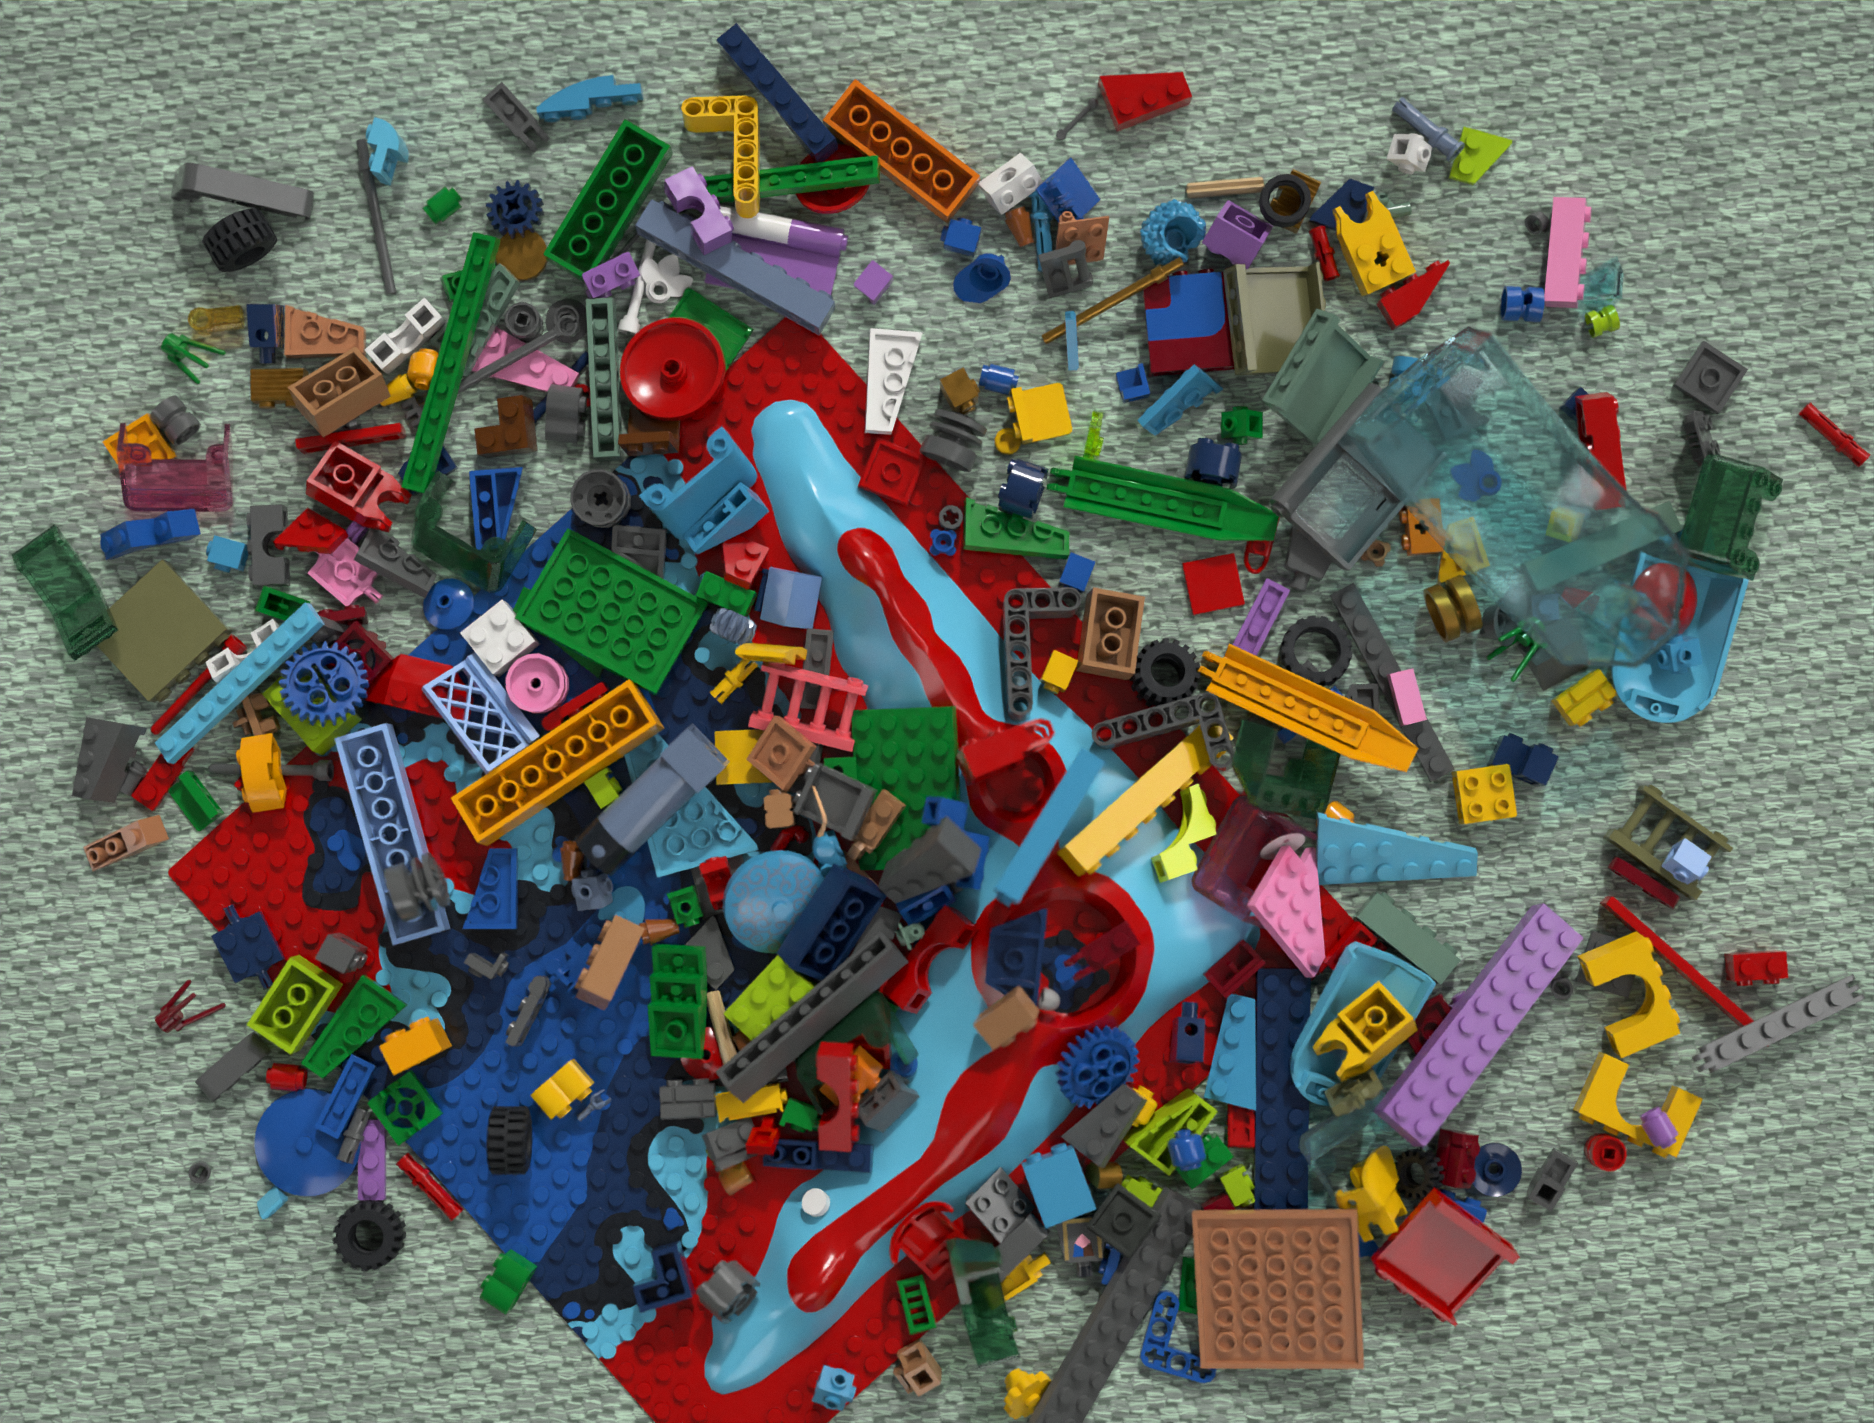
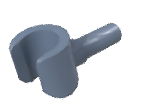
[577,1089,612,1121]

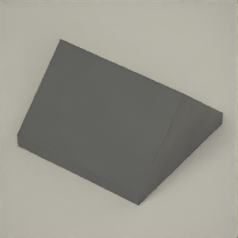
[1517,619,1590,691]

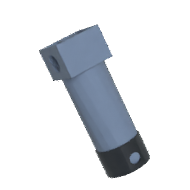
[574,724,730,876]

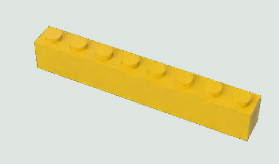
[1057,725,1233,877]

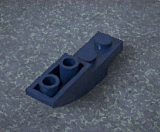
[763,1138,874,1173]

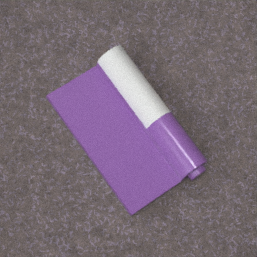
[705,204,849,295]

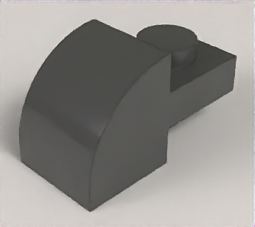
[1527,1148,1578,1211]

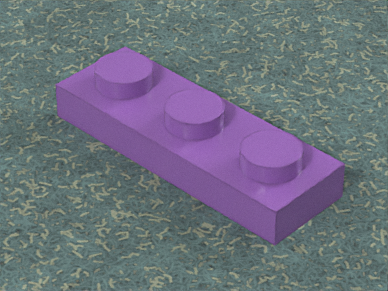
[1232,578,1290,656]
[358,1119,386,1200]

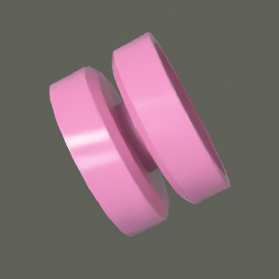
[506,654,569,714]

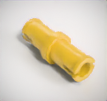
[710,659,759,704]

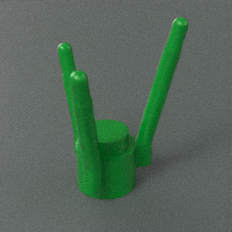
[161,333,226,384]
[1487,619,1545,682]

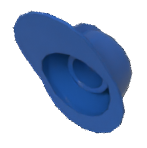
[953,253,1011,303]

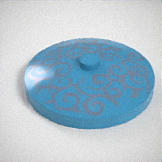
[723,851,825,953]

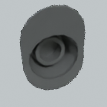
[1480,588,1528,647]

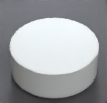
[802,1188,830,1217]

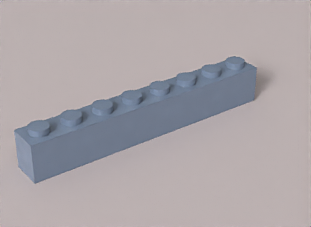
[635,199,835,335]

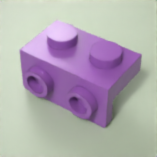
[582,252,640,299]

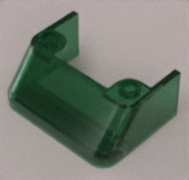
[411,471,538,593]
[1232,720,1341,819]
[794,990,919,1115]
[945,1238,1020,1370]

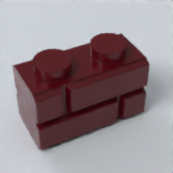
[1436,1128,1480,1189]

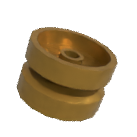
[1423,575,1483,643]

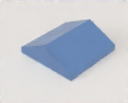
[760,567,822,629]

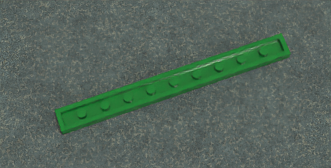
[401,232,501,495]

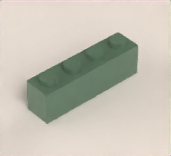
[1354,891,1461,985]

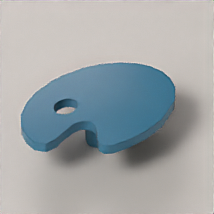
[598,886,645,925]

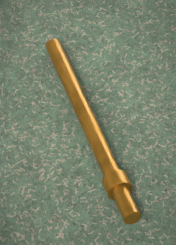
[1041,257,1185,344]

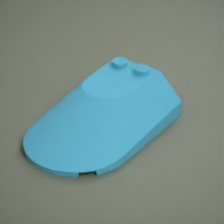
[1611,552,1749,723]
[1290,941,1436,1106]

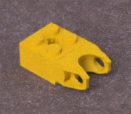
[1332,191,1416,296]
[1312,981,1417,1082]

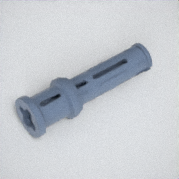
[1392,97,1465,162]

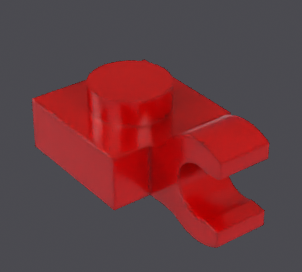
[745,1115,780,1155]

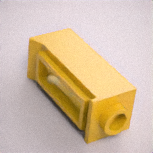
[715,1083,788,1123]

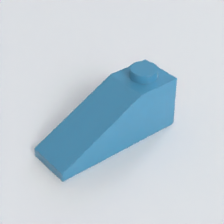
[683,482,769,555]

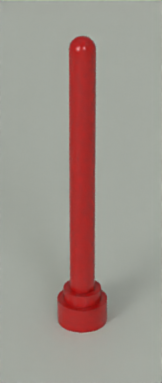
[150,634,247,735]

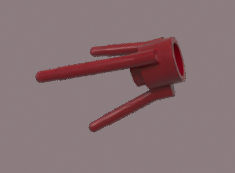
[154,979,226,1033]

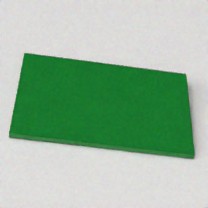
[668,287,754,373]

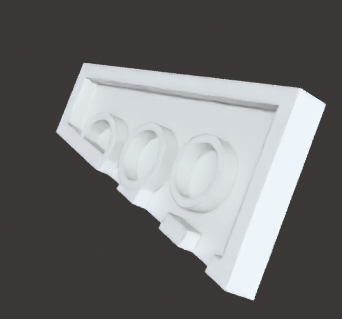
[865,328,923,435]

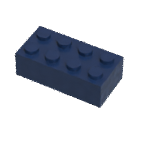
[777,863,887,981]

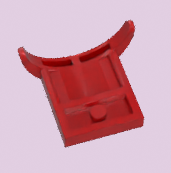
[889,1201,973,1281]

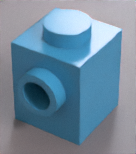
[206,535,249,573]

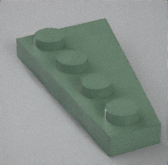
[430,263,521,377]

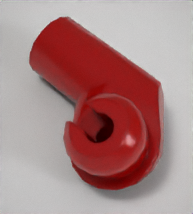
[770,825,809,851]

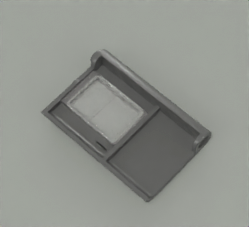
[1269,383,1447,571]

